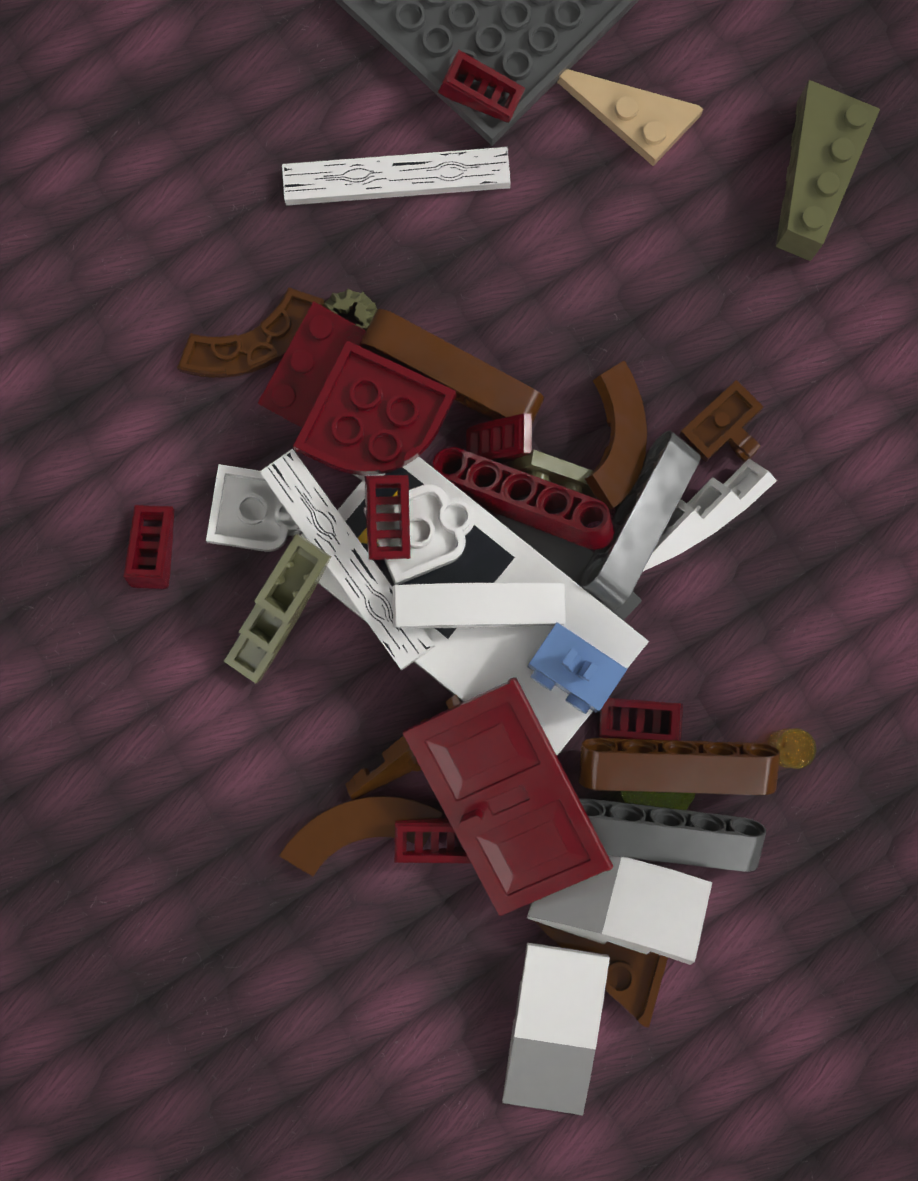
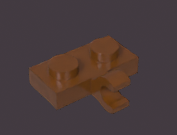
[679,380,764,462]

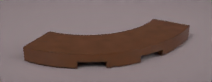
[177,287,325,378]
[585,360,647,510]
[279,796,443,877]

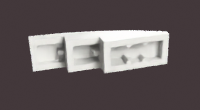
[643,459,777,571]
[392,583,566,628]

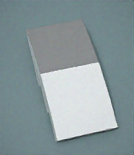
[527,855,712,965]
[502,943,610,1115]

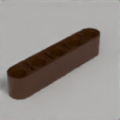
[359,309,544,424]
[579,738,780,795]

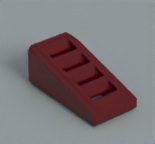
[437,49,525,123]
[466,413,532,464]
[364,475,411,560]
[123,505,175,589]
[599,698,683,741]
[394,817,471,863]

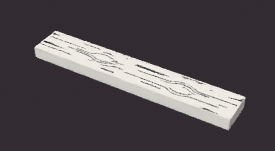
[282,147,511,206]
[260,449,435,670]

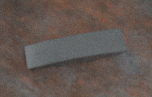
[496,495,642,621]

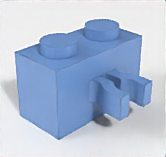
[527,622,627,714]

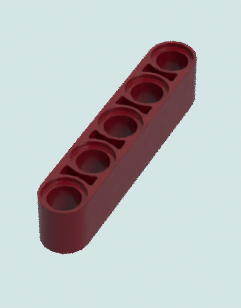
[433,447,614,550]

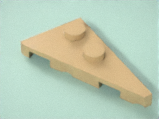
[557,69,703,166]

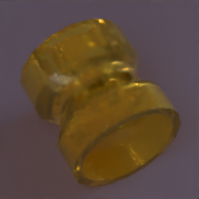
[767,728,816,769]

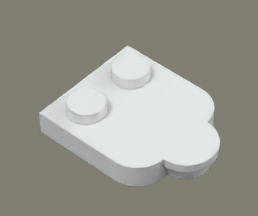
[206,464,302,552]
[364,484,475,585]

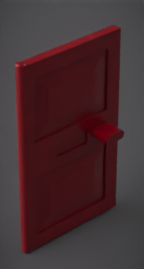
[402,677,613,916]

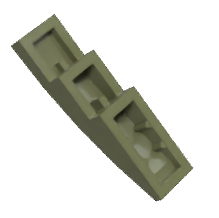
[224,534,332,684]

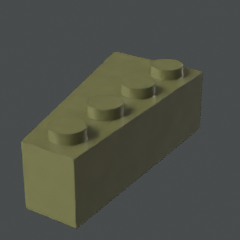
[776,80,880,261]

